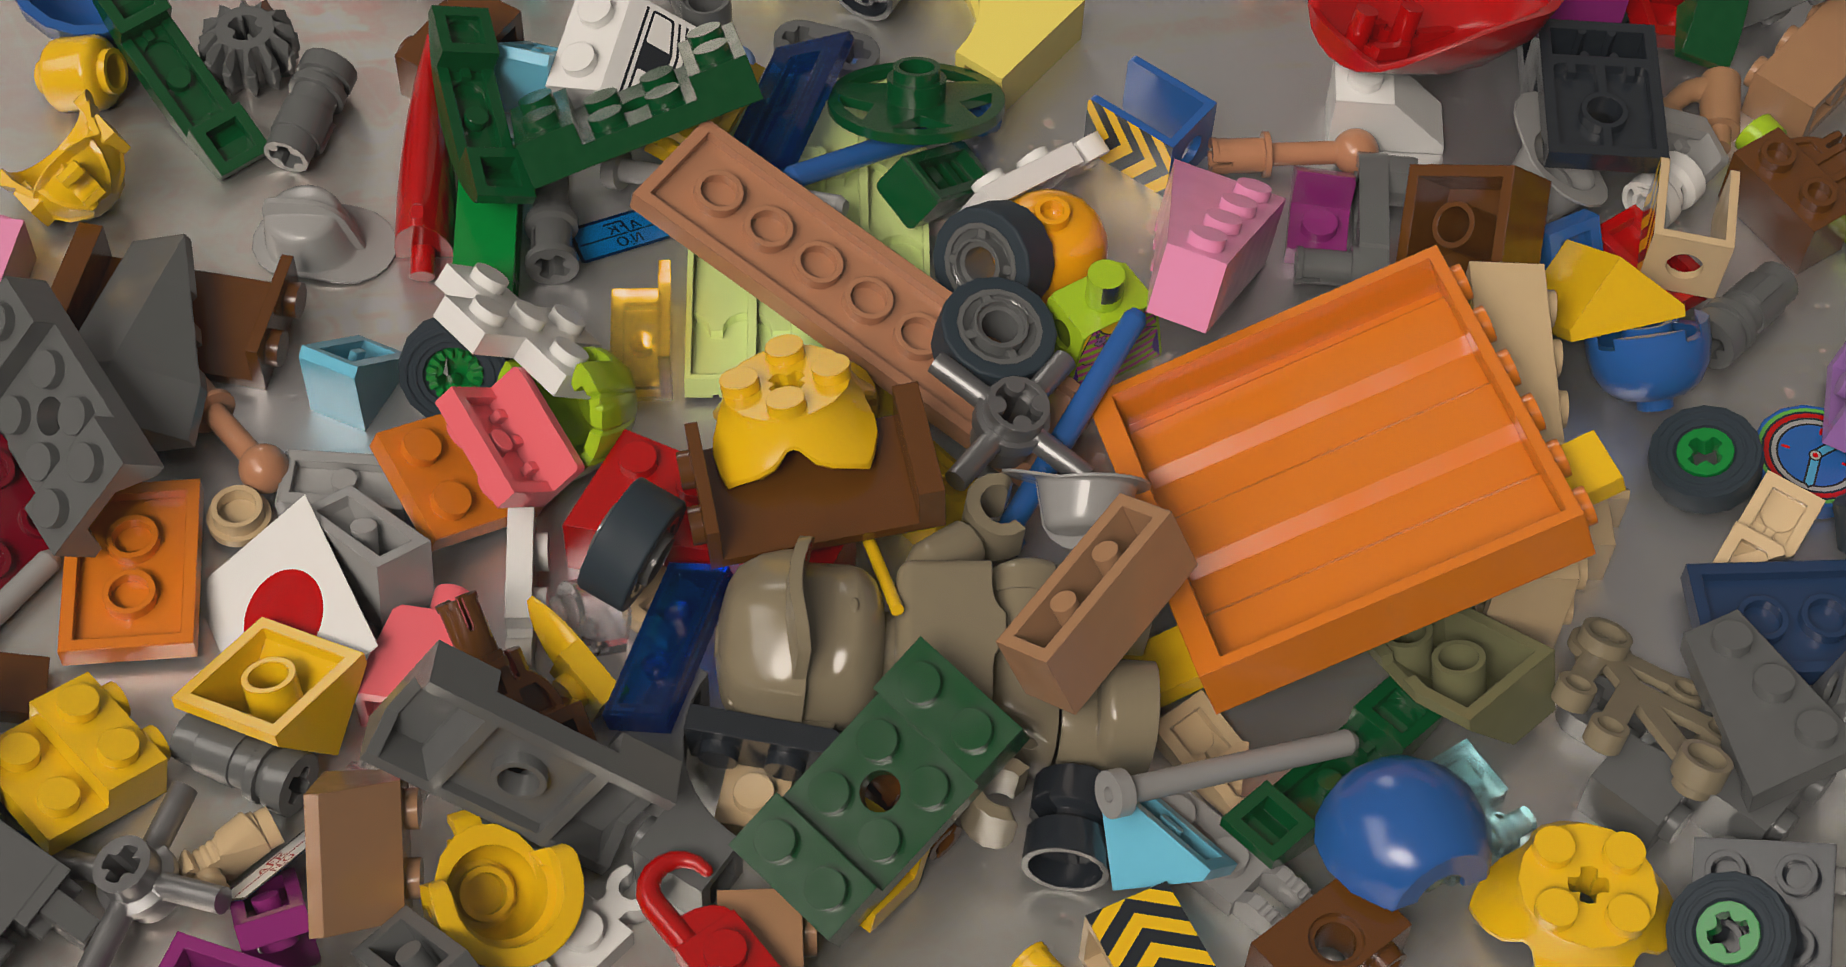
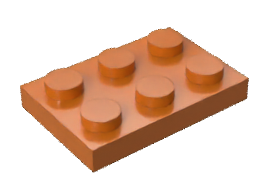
[57,478,204,666]

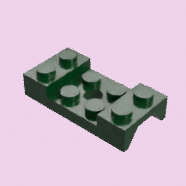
[510,22,764,189]
[728,636,1031,947]

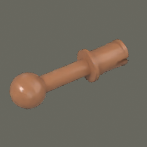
[1207,128,1379,178]
[198,377,289,495]

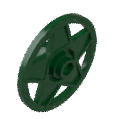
[827,57,1005,145]

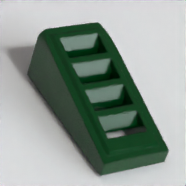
[876,141,989,229]

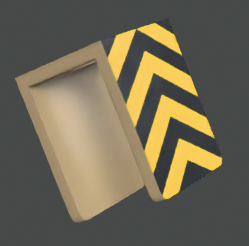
[1637,157,1740,299]
[1078,881,1216,967]

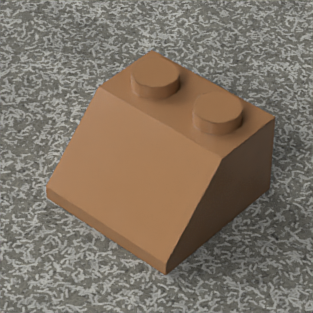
[303,769,424,939]

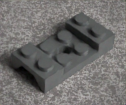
[0,276,164,557]
[359,640,682,875]

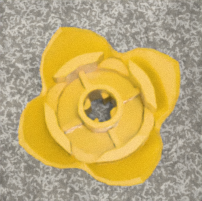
[713,334,878,489]
[1468,821,1674,967]

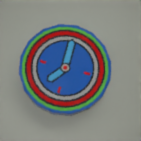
[1757,405,1846,519]

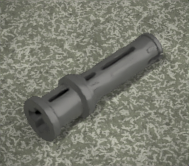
[524,176,579,285]

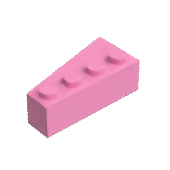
[1146,159,1286,334]

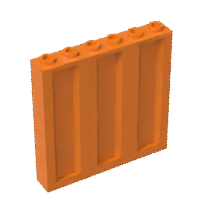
[1092,245,1598,715]

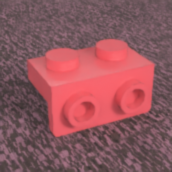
[435,367,585,508]

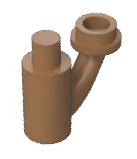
[1663,66,1741,154]

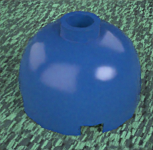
[1584,309,1712,412]

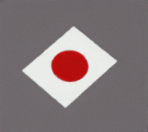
[200,495,378,657]

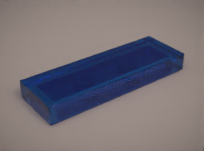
[602,562,733,734]

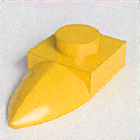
[527,596,623,723]

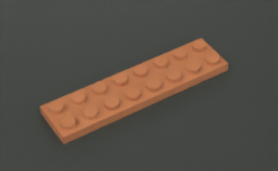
[629,120,1094,486]

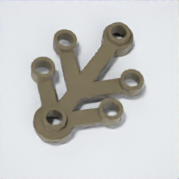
[1551,617,1734,801]

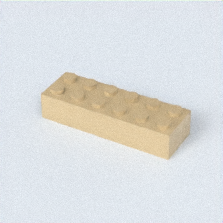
[1466,261,1588,649]

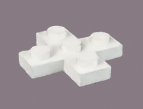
[433,263,602,399]

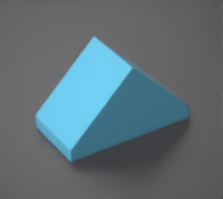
[494,41,558,113]
[299,335,401,432]
[1102,798,1238,891]

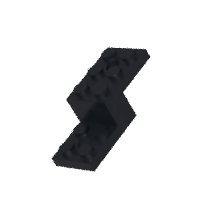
[1517,11,1670,174]

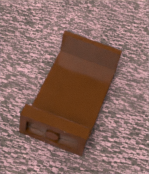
[51,222,307,390]
[676,381,946,569]

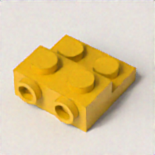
[0,672,171,856]

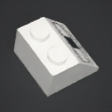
[545,0,696,109]

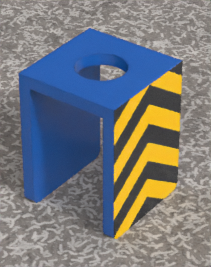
[1084,56,1217,197]

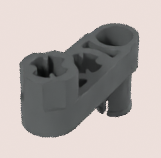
[1293,151,1418,287]

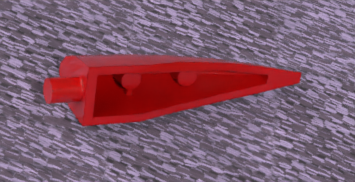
[394,34,457,282]

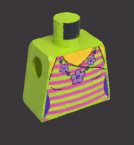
[1046,259,1162,384]

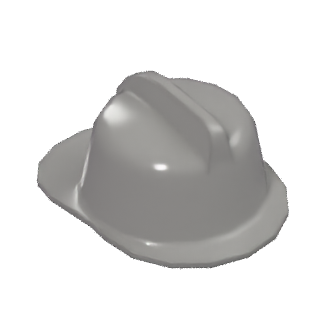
[1512,91,1608,224]
[252,185,396,284]
[1002,468,1151,550]

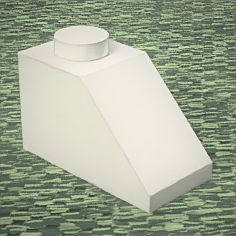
[1325,61,1444,155]

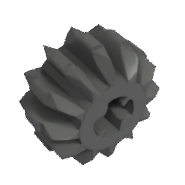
[198,0,300,97]

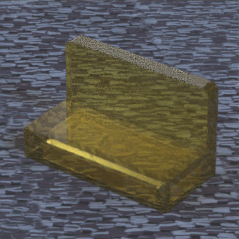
[610,260,674,401]

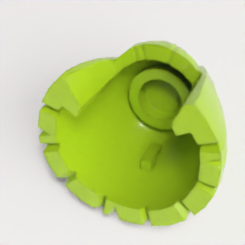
[497,346,638,480]

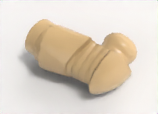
[178,806,285,888]

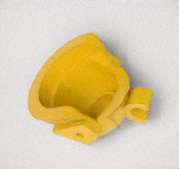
[0,89,131,227]
[419,810,585,967]

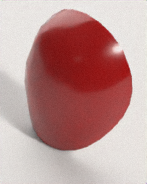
[1308,0,1565,74]

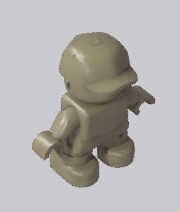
[714,473,1160,850]

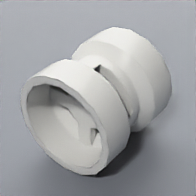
[1622,151,1706,229]

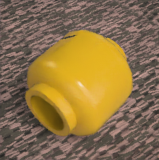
[34,34,128,113]

